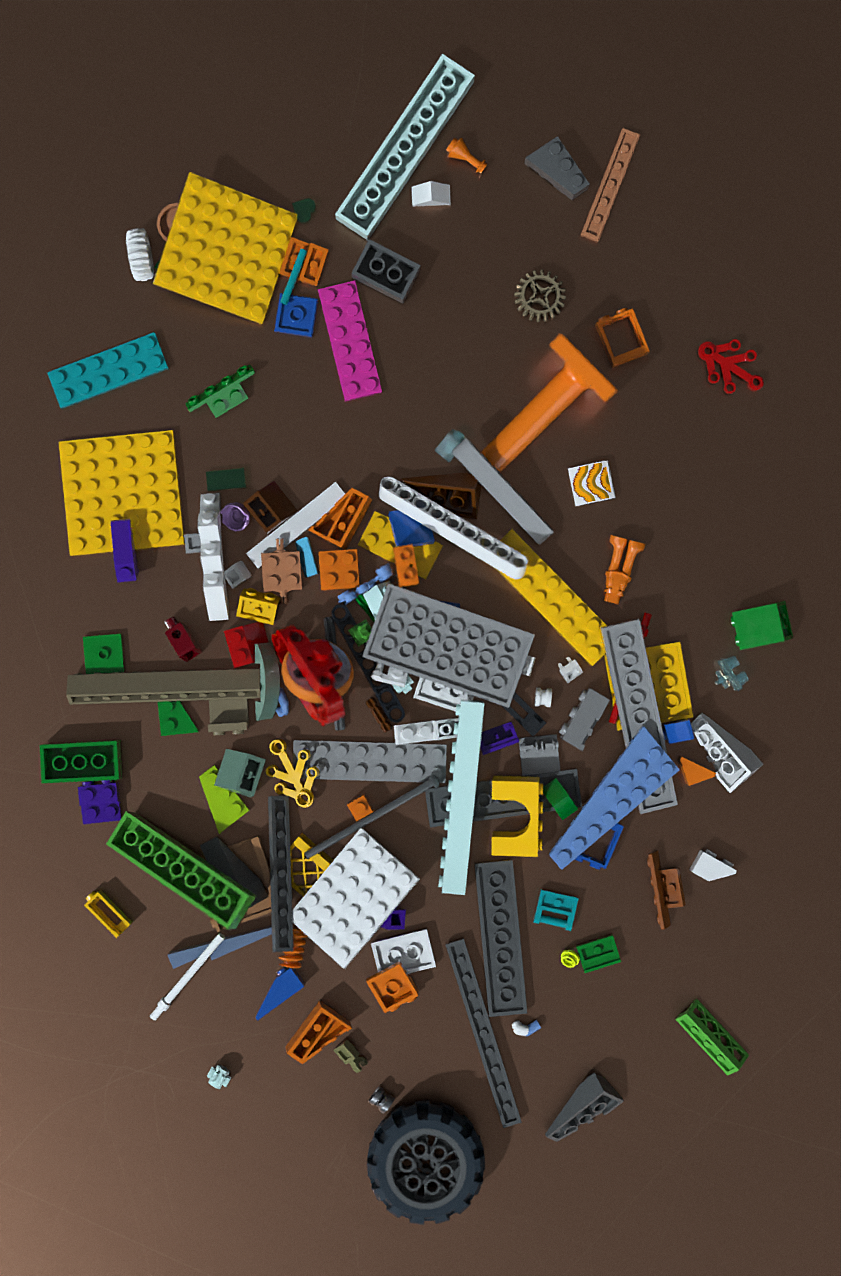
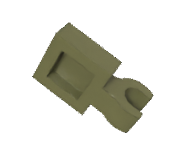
[333,1040,368,1073]

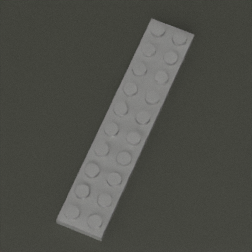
[600,619,678,814]

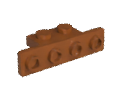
[647,851,686,930]

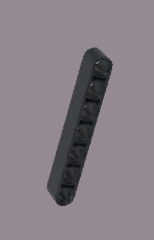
[331,604,405,723]

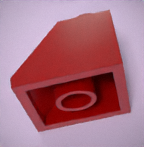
[224,622,269,668]

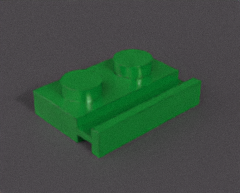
[576,934,621,973]

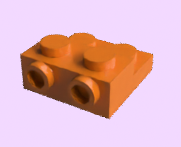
[366,961,419,1013]

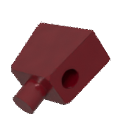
[165,617,203,662]

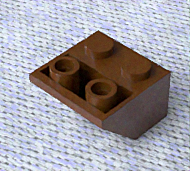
[243,481,298,535]

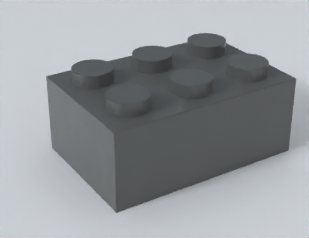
[351,239,421,304]

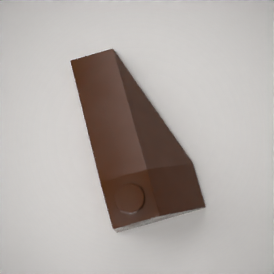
[400,473,481,519]

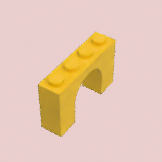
[492,776,543,857]

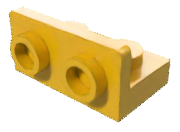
[236,588,280,625]

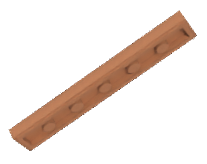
[580,128,640,242]

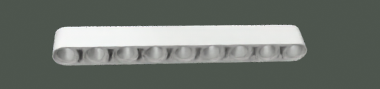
[379,477,528,579]

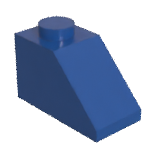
[662,719,695,744]

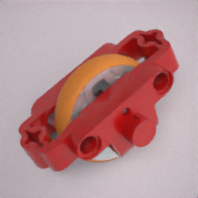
[272,625,354,726]

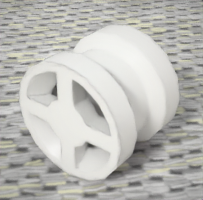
[535,687,552,707]

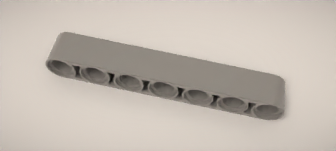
[452,438,554,545]

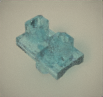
[714,656,749,691]

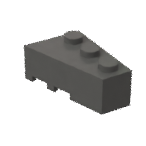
[524,136,590,200]

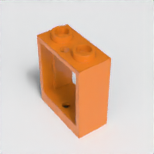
[595,308,650,368]
[393,545,419,588]

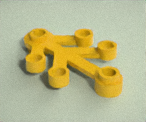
[266,739,319,808]

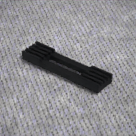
[501,692,546,737]

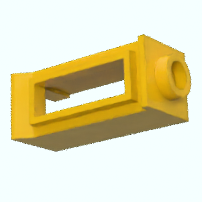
[84,890,133,938]

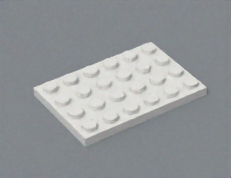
[292,828,420,968]

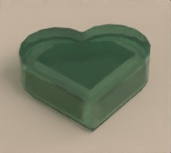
[292,198,316,224]

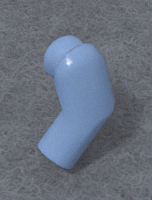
[276,688,289,717]

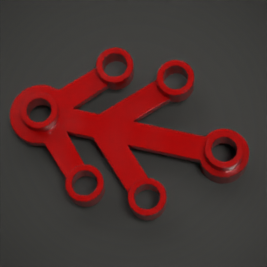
[698,339,764,394]

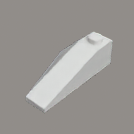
[691,713,763,793]

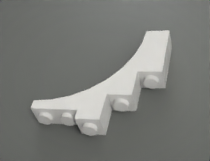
[198,493,229,621]

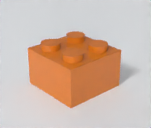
[319,549,360,591]

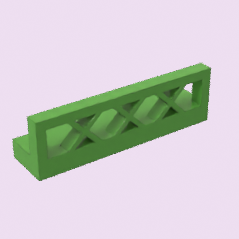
[675,999,749,1076]

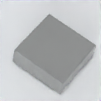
[184,533,201,554]

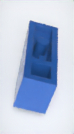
[255,967,305,1021]

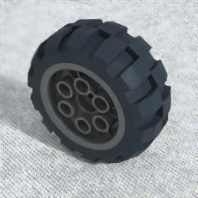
[367,1100,485,1225]

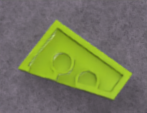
[199,765,250,834]

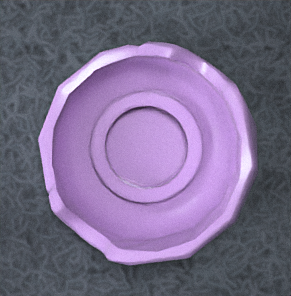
[220,502,250,531]

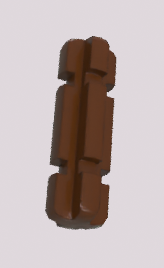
[366,697,392,733]

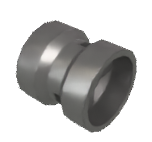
[368,1086,395,1114]

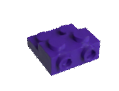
[78,780,122,824]

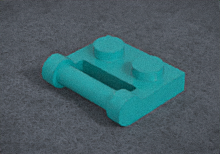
[533,889,579,931]

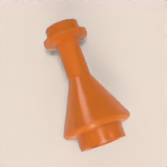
[446,137,487,173]

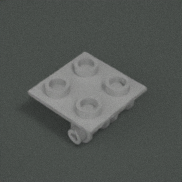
[519,734,560,776]

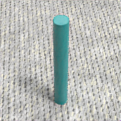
[280,248,307,305]

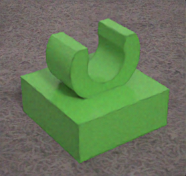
[348,619,372,647]

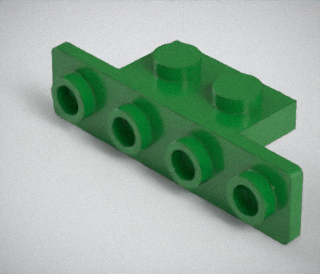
[185,364,255,418]

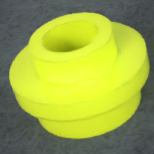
[561,950,580,968]

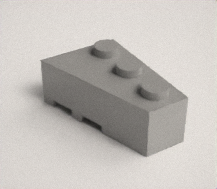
[559,688,610,751]

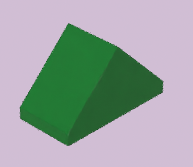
[543,778,578,820]

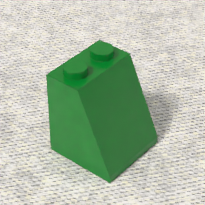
[731,601,794,650]

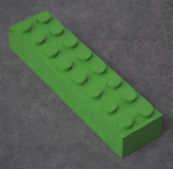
[106,811,256,929]

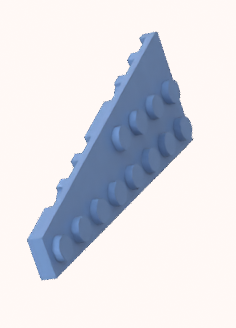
[549,726,680,870]

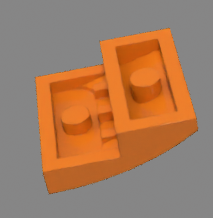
[279,237,328,286]

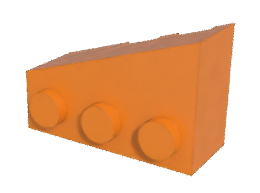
[308,488,372,550]
[286,1000,352,1064]

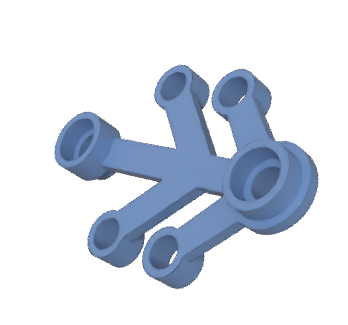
[337,563,393,605]

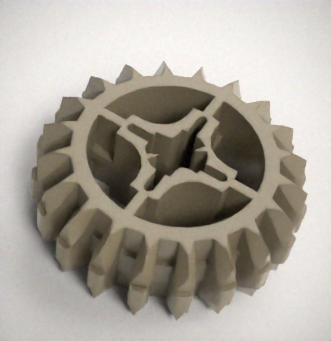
[514,270,566,322]

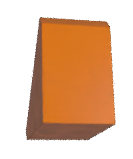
[677,756,716,786]

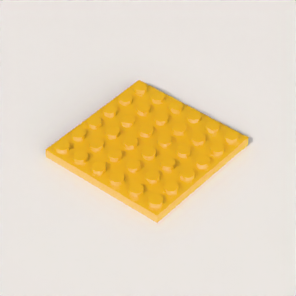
[153,172,298,324]
[59,430,185,556]

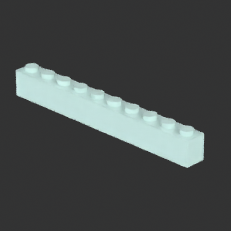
[438,699,484,895]

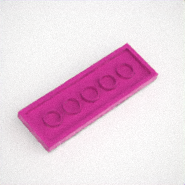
[318,280,382,402]

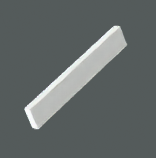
[246,482,345,569]

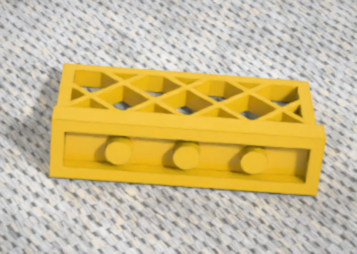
[290,833,334,897]

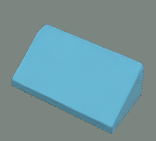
[295,537,319,578]

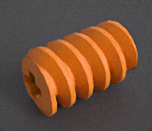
[279,926,307,968]

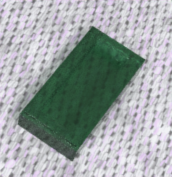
[206,468,246,491]

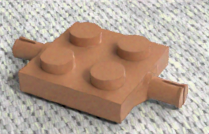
[261,538,302,604]

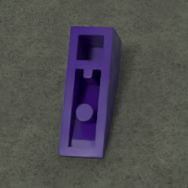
[111,519,139,582]

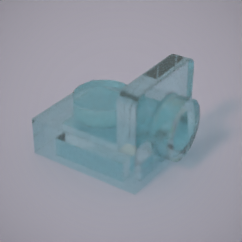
[435,429,465,462]

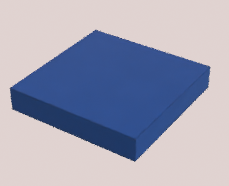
[274,293,318,338]
[388,510,435,547]

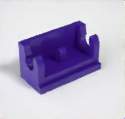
[480,722,519,755]

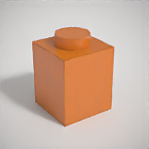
[347,794,374,822]

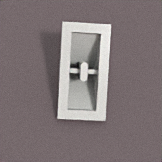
[412,181,451,207]

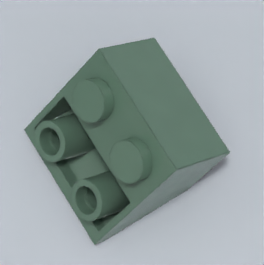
[214,749,265,797]

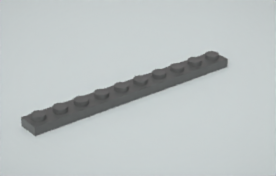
[445,938,522,1128]

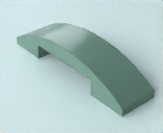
[255,642,280,721]

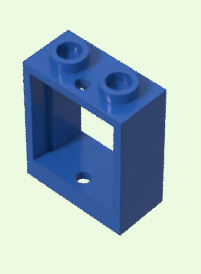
[574,823,624,870]

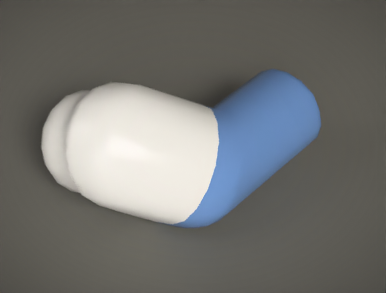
[512,1020,541,1036]

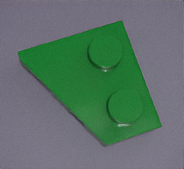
[158,701,199,736]

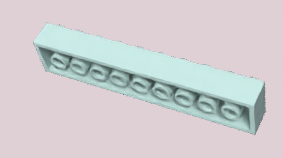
[335,54,475,240]

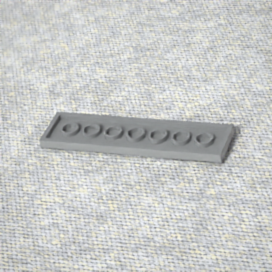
[293,740,447,783]

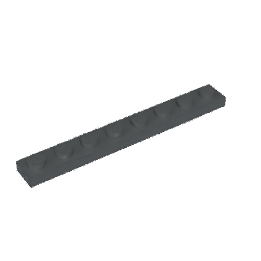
[268,796,293,952]

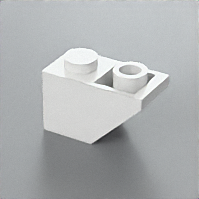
[689,849,737,881]

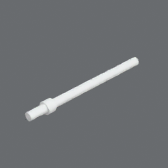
[150,933,225,1021]

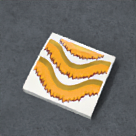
[568,460,616,506]

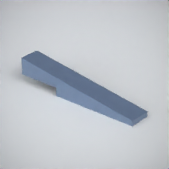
[167,925,272,969]

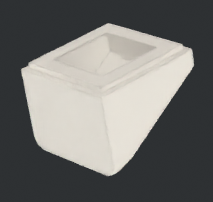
[224,561,252,589]

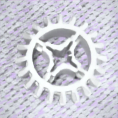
[126,228,154,281]

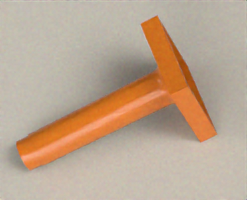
[481,334,618,472]

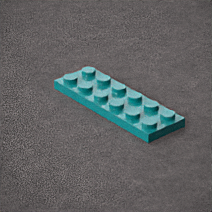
[47,332,169,409]

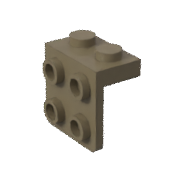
[208,699,249,735]

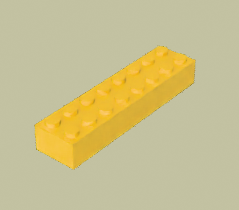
[495,529,607,666]

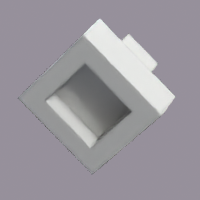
[558,657,583,683]

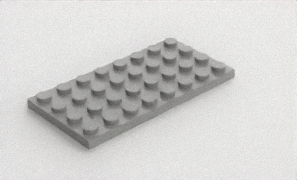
[362,583,535,708]

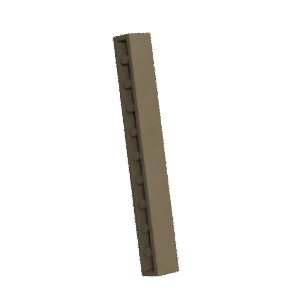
[66,668,260,705]

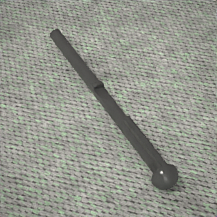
[304,775,440,859]

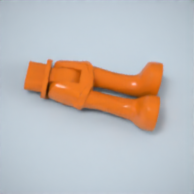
[604,535,646,604]

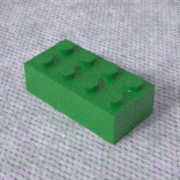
[40,740,122,784]

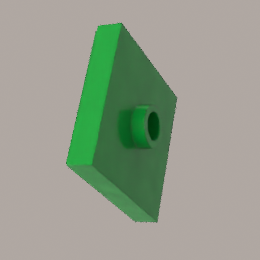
[83,634,125,674]

